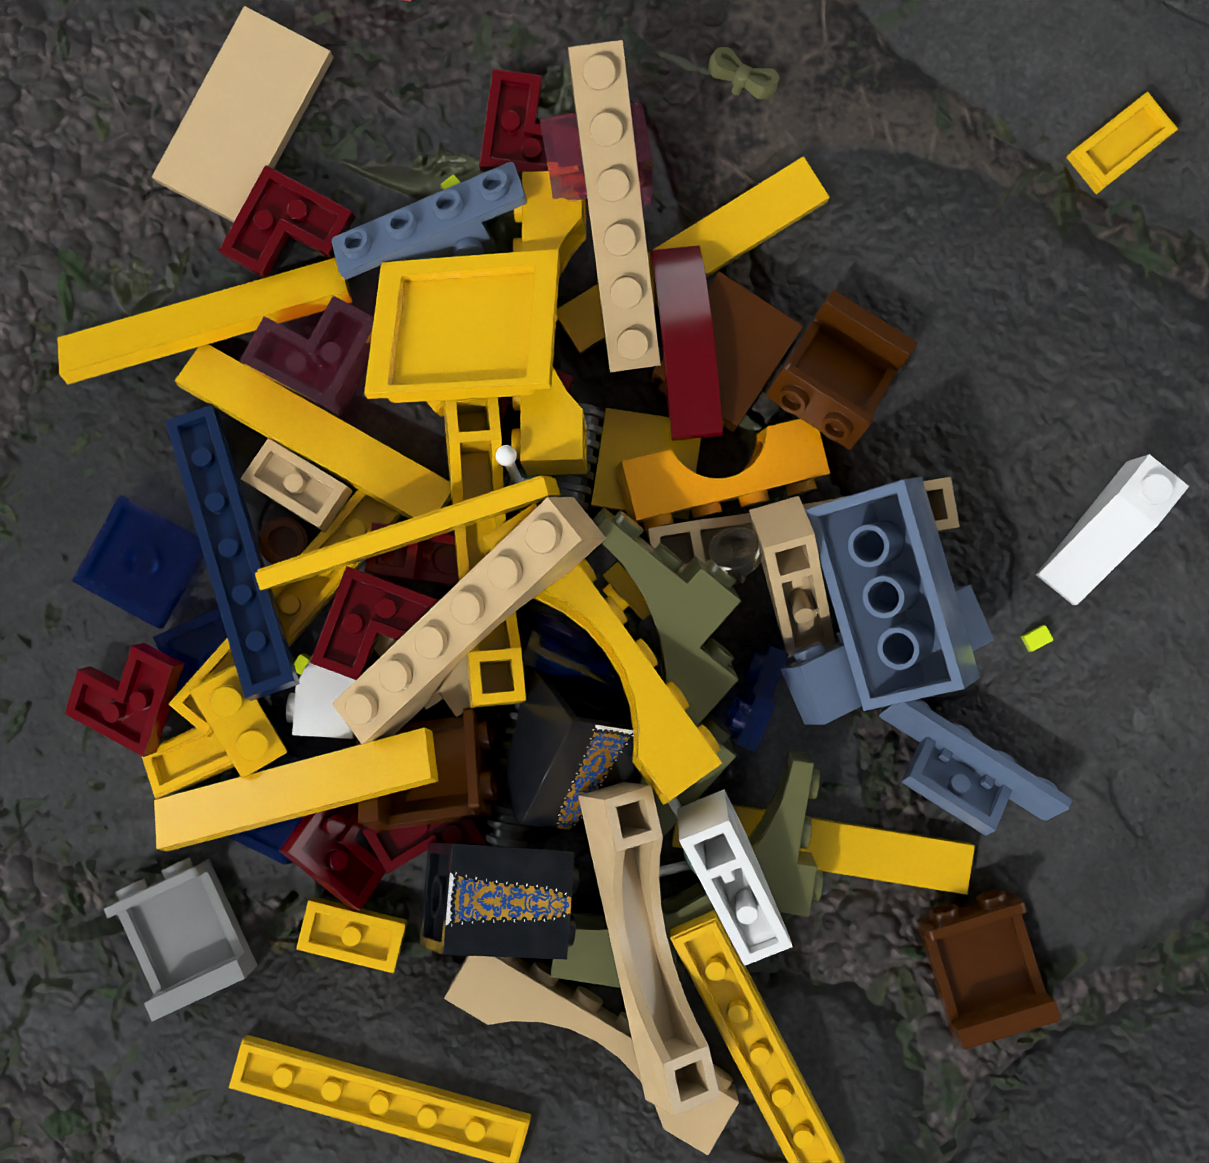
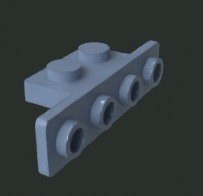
[331,162,527,279]
[879,699,1072,836]

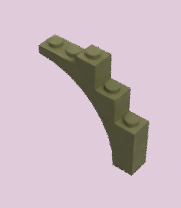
[592,507,741,837]
[550,750,823,988]

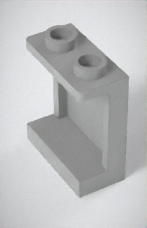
[104,857,258,1021]

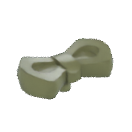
[708,47,779,100]

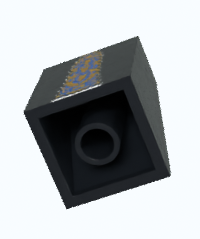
[501,663,638,833]
[419,843,579,960]

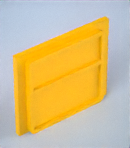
[364,249,561,403]

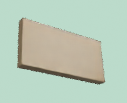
[152,6,334,223]

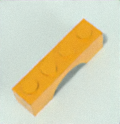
[615,419,830,531]

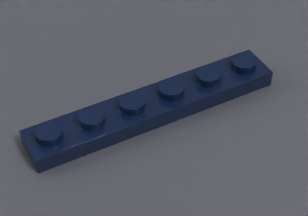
[165,404,300,701]

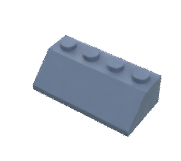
[805,477,980,711]

